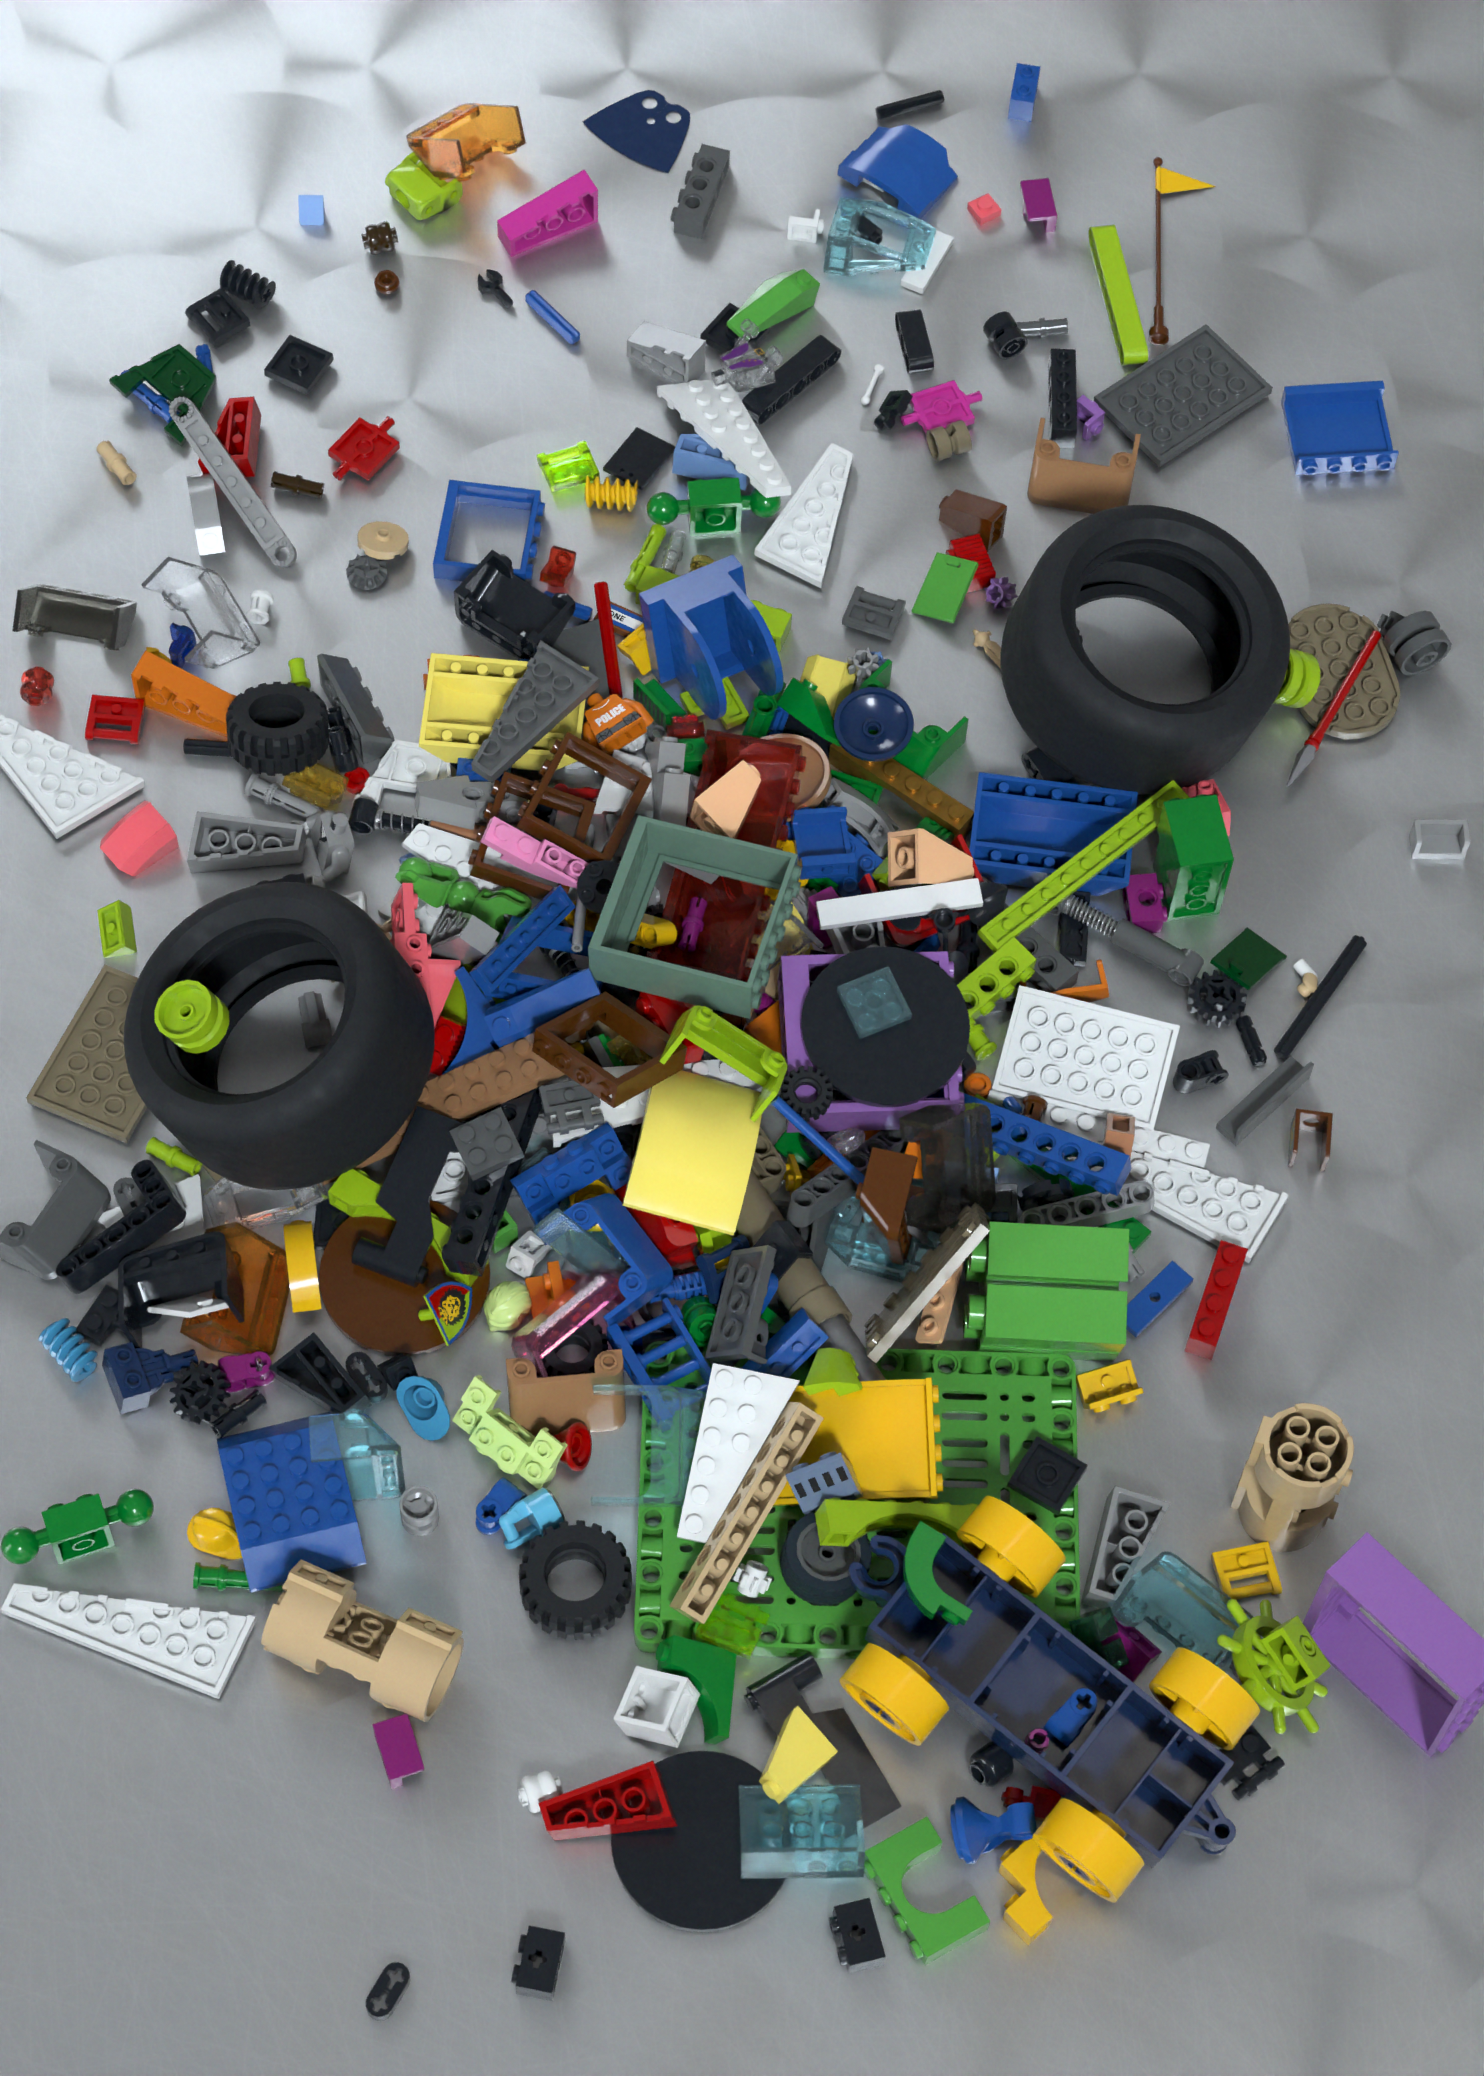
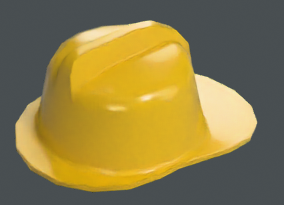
[187,1507,242,1560]

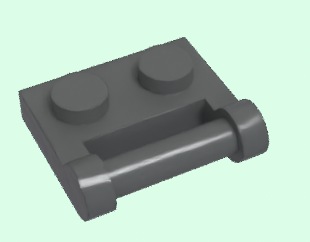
[842,586,906,640]

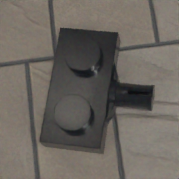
[76,1284,123,1347]

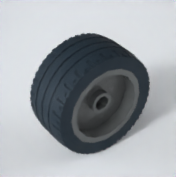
[780,1511,872,1606]

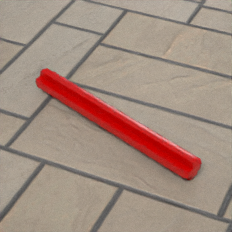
[594,581,623,699]

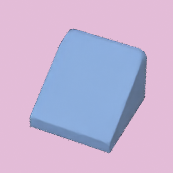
[298,195,325,225]

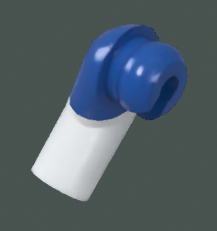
[987,1089,1022,1114]

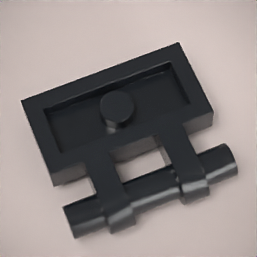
[1219,1725,1285,1800]

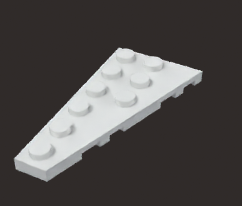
[754,443,853,588]
[677,1363,800,1544]

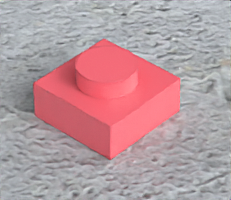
[967,193,1001,225]

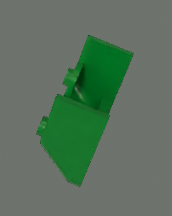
[858,659,969,780]

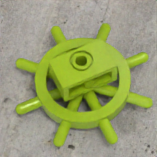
[1217,1599,1331,1734]

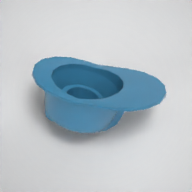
[396,1376,450,1441]

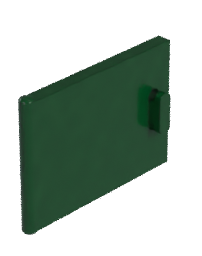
[1210,927,1287,991]

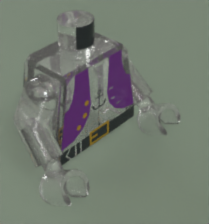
[711,319,783,392]

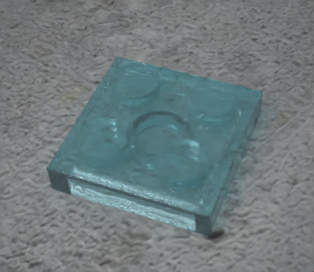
[837,966,912,1039]

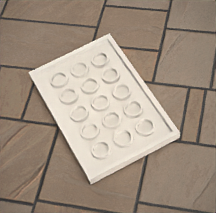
[992,985,1180,1131]

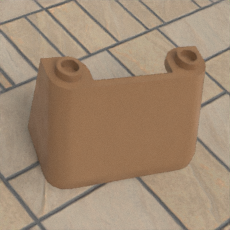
[506,1349,626,1437]

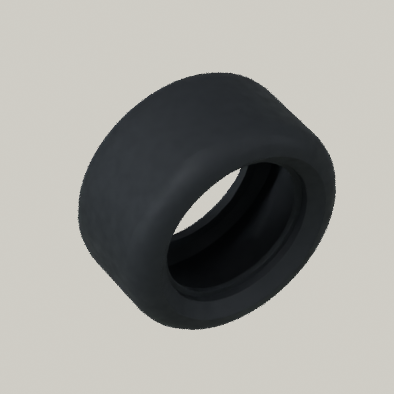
[1000,505,1290,795]
[124,882,435,1190]

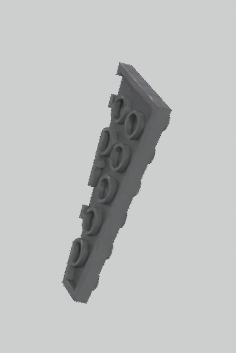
[471,641,600,783]

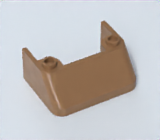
[1027,418,1141,514]

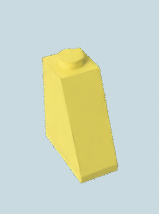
[759,1706,838,1804]

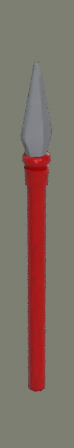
[1287,631,1381,787]

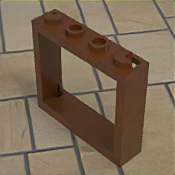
[516,732,652,863]
[468,771,596,900]
[532,991,687,1108]

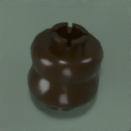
[361,221,399,255]

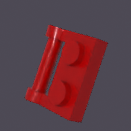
[85,695,146,745]

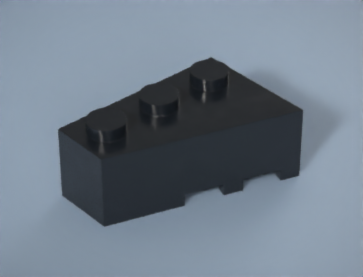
[268,1332,372,1423]

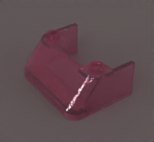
[511,1272,636,1378]

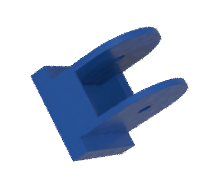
[639,554,783,720]

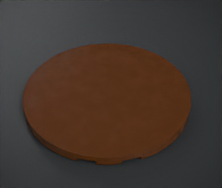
[319,1200,490,1356]

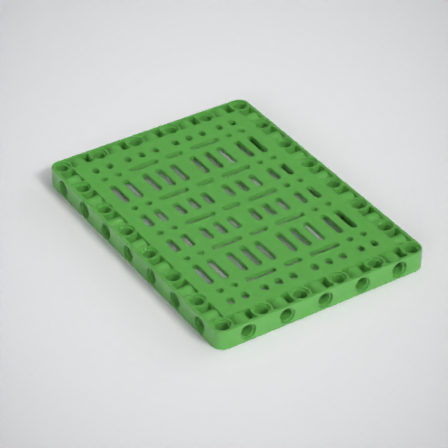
[634,1341,1081,1659]

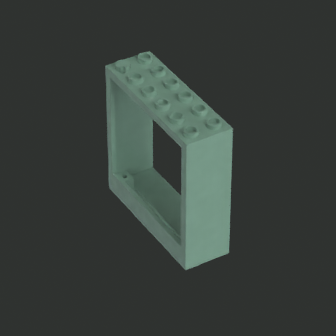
[588,815,801,1019]

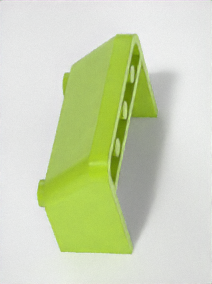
[659,1005,788,1122]

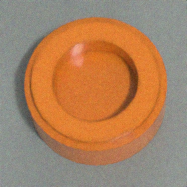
[963,1073,992,1099]

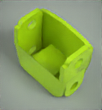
[385,147,463,220]

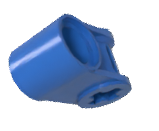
[476,1477,527,1535]
[1044,1688,1098,1747]

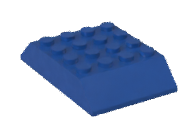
[969,772,1138,896]
[217,1411,367,1593]

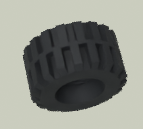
[536,1314,608,1377]

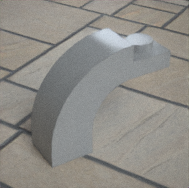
[187,473,225,555]
[821,777,899,859]

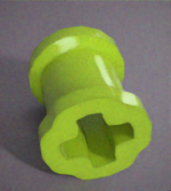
[968,1024,997,1061]

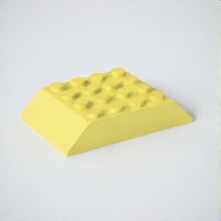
[419,653,589,771]

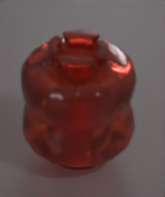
[19,667,54,707]
[666,714,705,739]

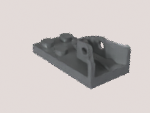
[705,1245,777,1367]

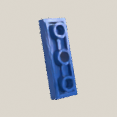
[1127,1260,1193,1337]

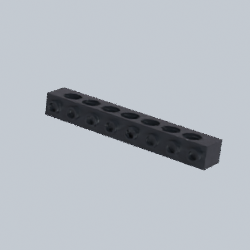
[442,1084,545,1277]

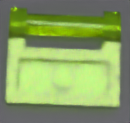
[536,441,600,492]

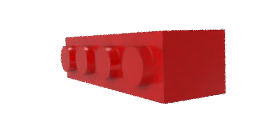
[1185,1240,1248,1360]

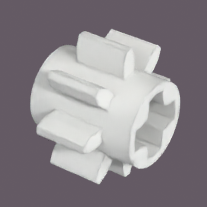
[733,1560,772,1598]

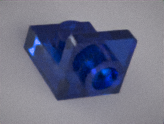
[169,623,197,669]

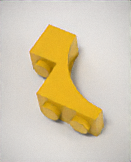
[999,1838,1053,1946]

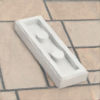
[900,229,954,294]

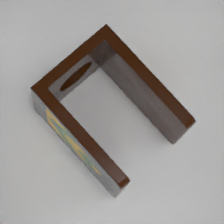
[1288,1108,1333,1171]

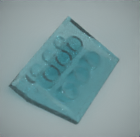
[739,1785,865,1879]

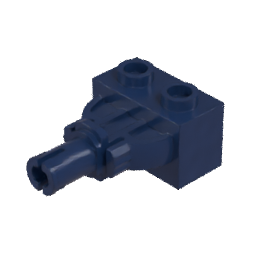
[102,1342,199,1414]

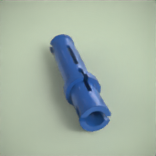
[120,370,180,424]

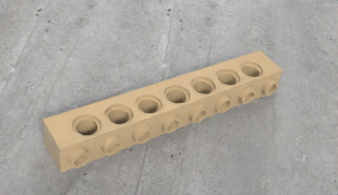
[669,1401,824,1624]

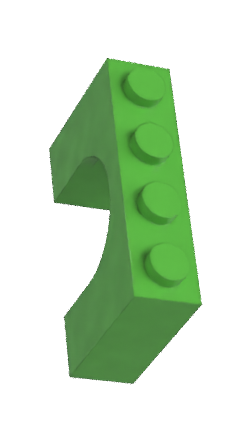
[861,1817,990,1965]

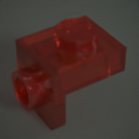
[539,546,576,588]

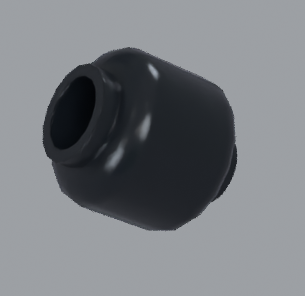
[969,1742,1014,1787]

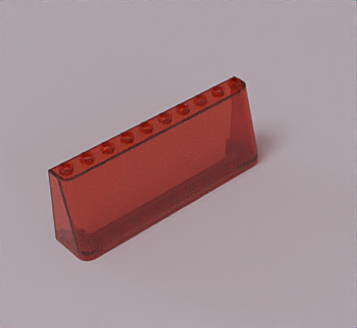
[646,729,807,982]

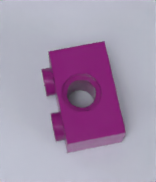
[1121,873,1167,934]

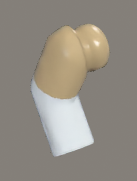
[1293,959,1318,997]

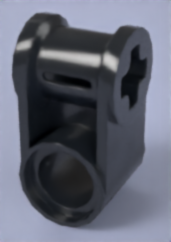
[1173,1050,1229,1094]

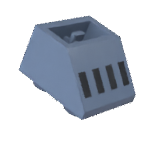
[786,1452,863,1515]

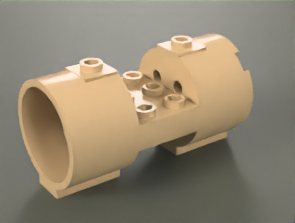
[1231,1403,1354,1552]
[261,1559,464,1722]

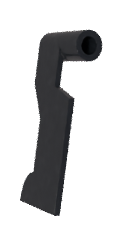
[352,1106,464,1288]
[744,1652,902,1843]

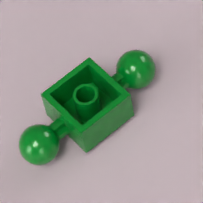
[647,477,781,536]
[1,1489,154,1565]

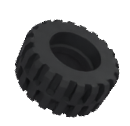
[226,682,329,776]
[519,1520,632,1640]

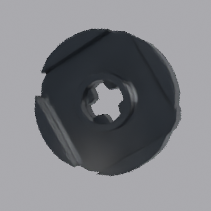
[1018,1179,1074,1212]

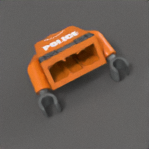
[582,693,665,777]

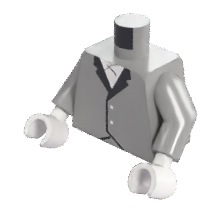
[289,810,354,888]

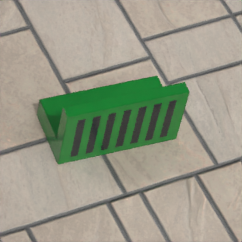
[633,678,687,732]

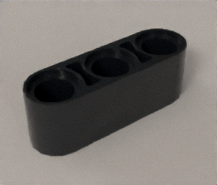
[895,309,934,374]

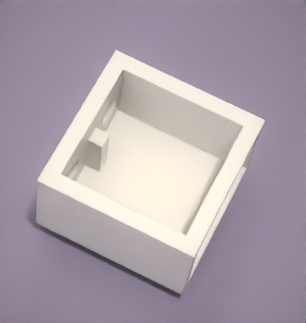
[613,1666,700,1748]

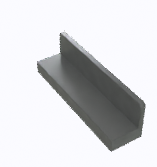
[1216,1056,1314,1146]

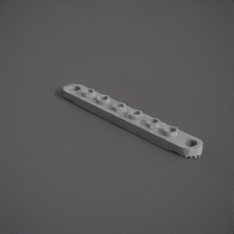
[169,397,297,568]

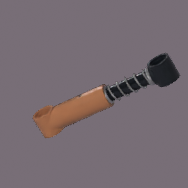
[348,798,519,843]

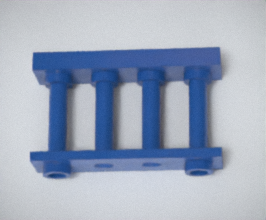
[607,1297,711,1433]

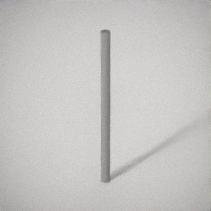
[571,823,595,952]

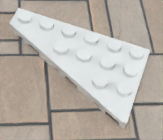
[0,714,145,839]

